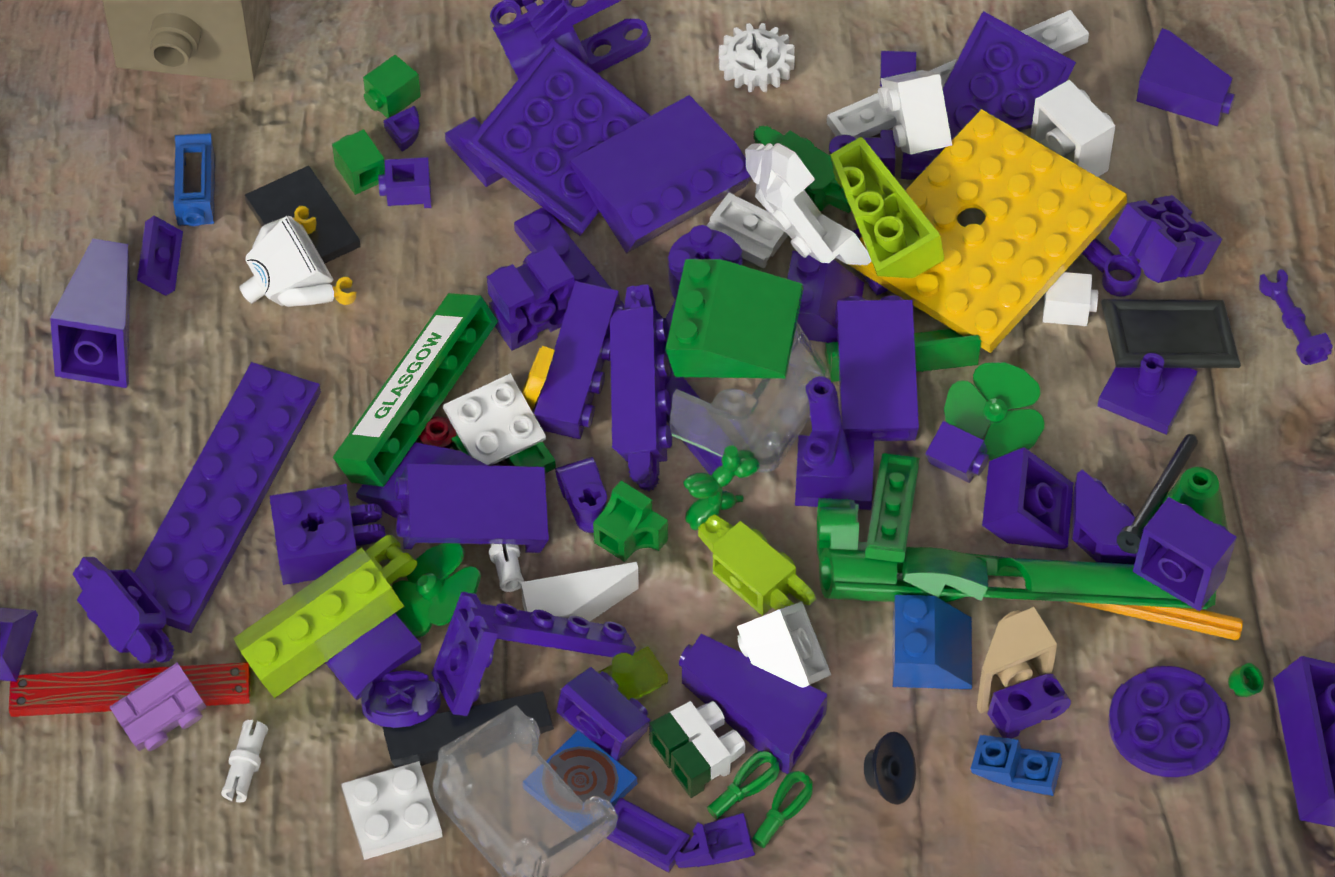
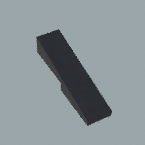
[382,691,554,768]

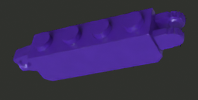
[610,284,672,491]

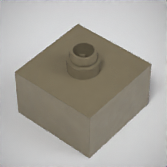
[102,0,271,82]

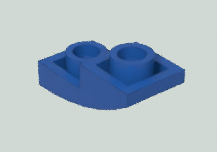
[970,735,1063,796]

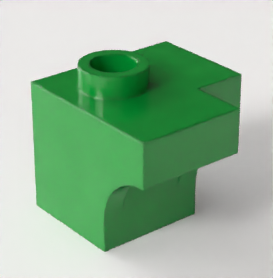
[593,480,668,562]

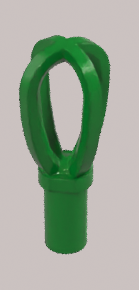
[707,751,779,819]
[752,771,813,848]

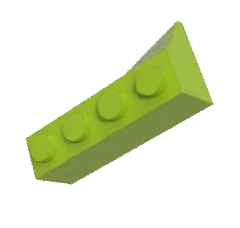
[830,136,944,278]

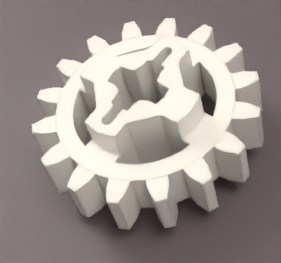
[719,23,795,92]

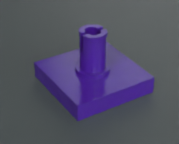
[1097,353,1198,435]

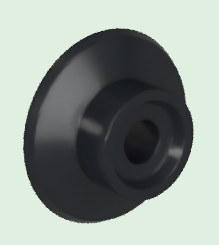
[864,732,916,805]

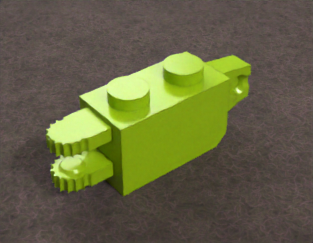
[698,514,816,616]

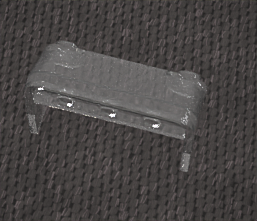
[669,323,830,473]

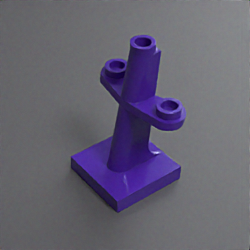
[795,376,874,510]

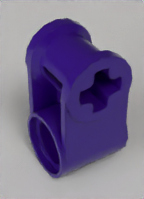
[555,457,608,533]

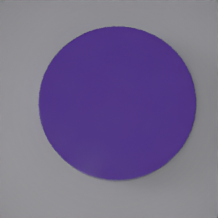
[1108,666,1230,777]

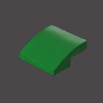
[903,547,989,601]

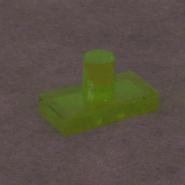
[598,646,668,700]

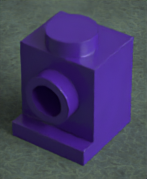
[378,157,432,208]

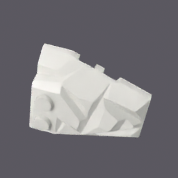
[745,143,871,265]

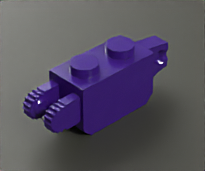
[72,557,174,664]

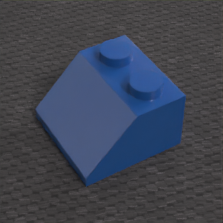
[892,595,972,689]

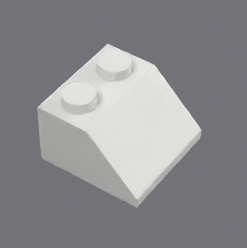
[737,602,831,687]

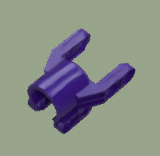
[490,0,651,79]

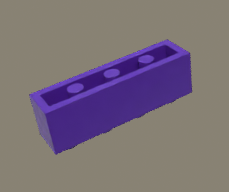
[534,281,624,439]

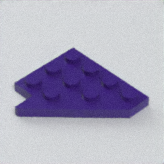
[942,11,1076,141]

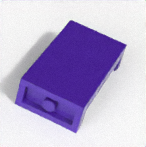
[835,296,919,441]
[395,464,549,553]

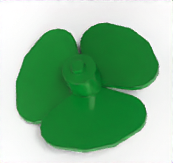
[944,362,1045,460]
[391,543,481,638]

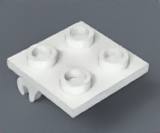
[443,373,546,466]

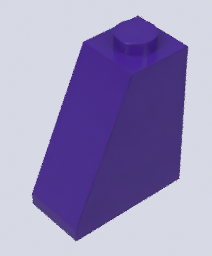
[1136,28,1235,127]

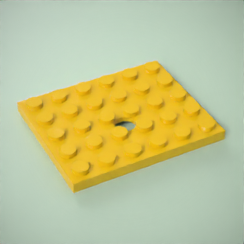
[848,109,1127,353]

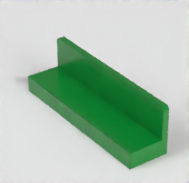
[825,329,981,382]

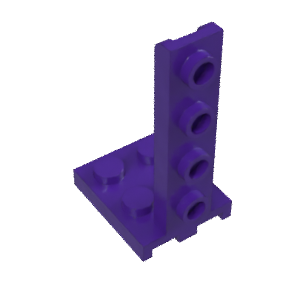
[431,592,636,716]

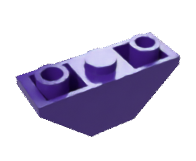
[1072,469,1137,564]

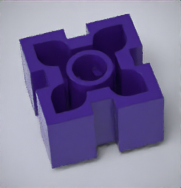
[1108,195,1222,283]
[487,245,575,351]

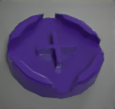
[361,670,441,728]

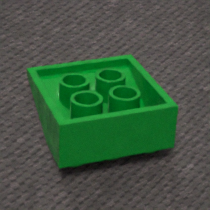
[666,259,804,379]

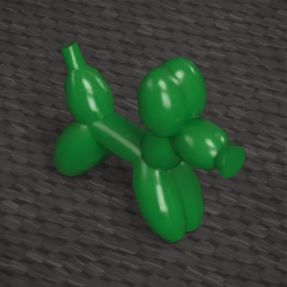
[683,445,760,531]

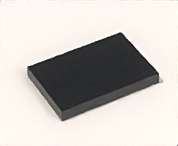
[245,165,361,264]

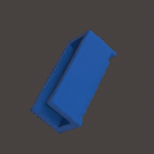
[173,133,215,226]

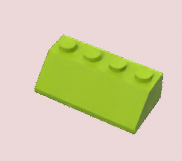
[233,547,404,698]

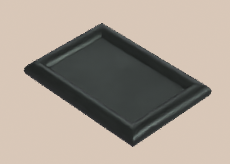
[1101,299,1241,368]

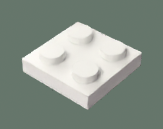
[341,761,442,860]

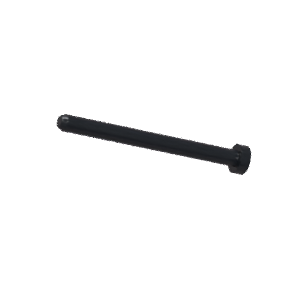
[1117,434,1198,554]

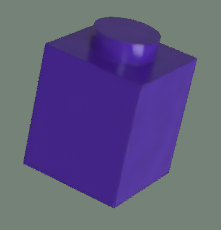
[925,421,989,483]

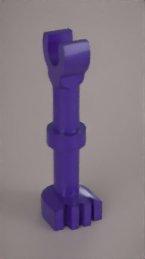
[1259,269,1333,365]

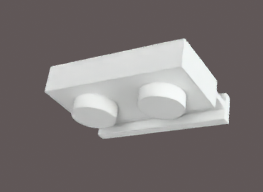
[706,193,788,268]

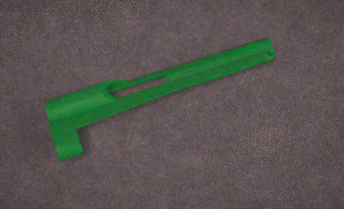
[816,498,1217,609]

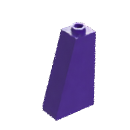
[679,634,828,774]

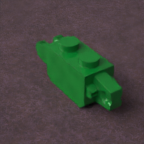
[753,125,852,213]

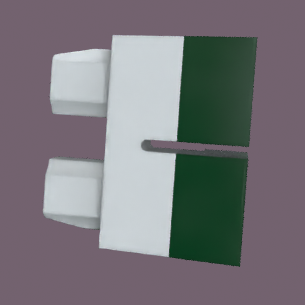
[649,701,745,798]

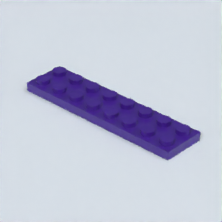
[134,362,321,633]

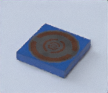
[523,730,638,837]

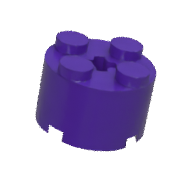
[668,225,742,300]

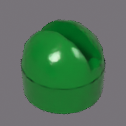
[1228,663,1264,697]

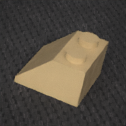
[977,607,1057,714]

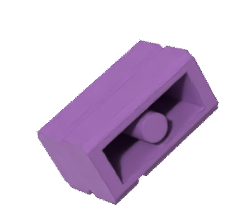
[110,662,206,751]

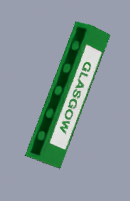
[333,293,498,487]

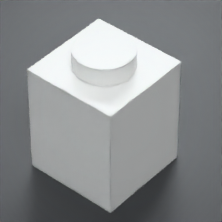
[1043,272,1098,326]

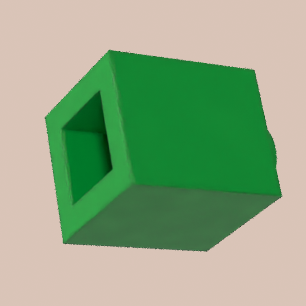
[363,55,421,118]
[332,129,385,195]

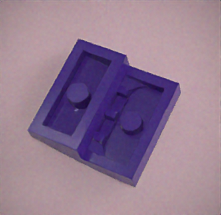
[325,613,421,701]

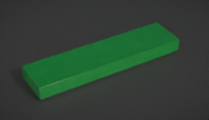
[865,453,920,563]

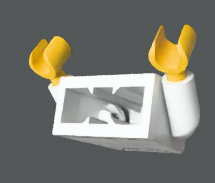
[239,206,357,307]

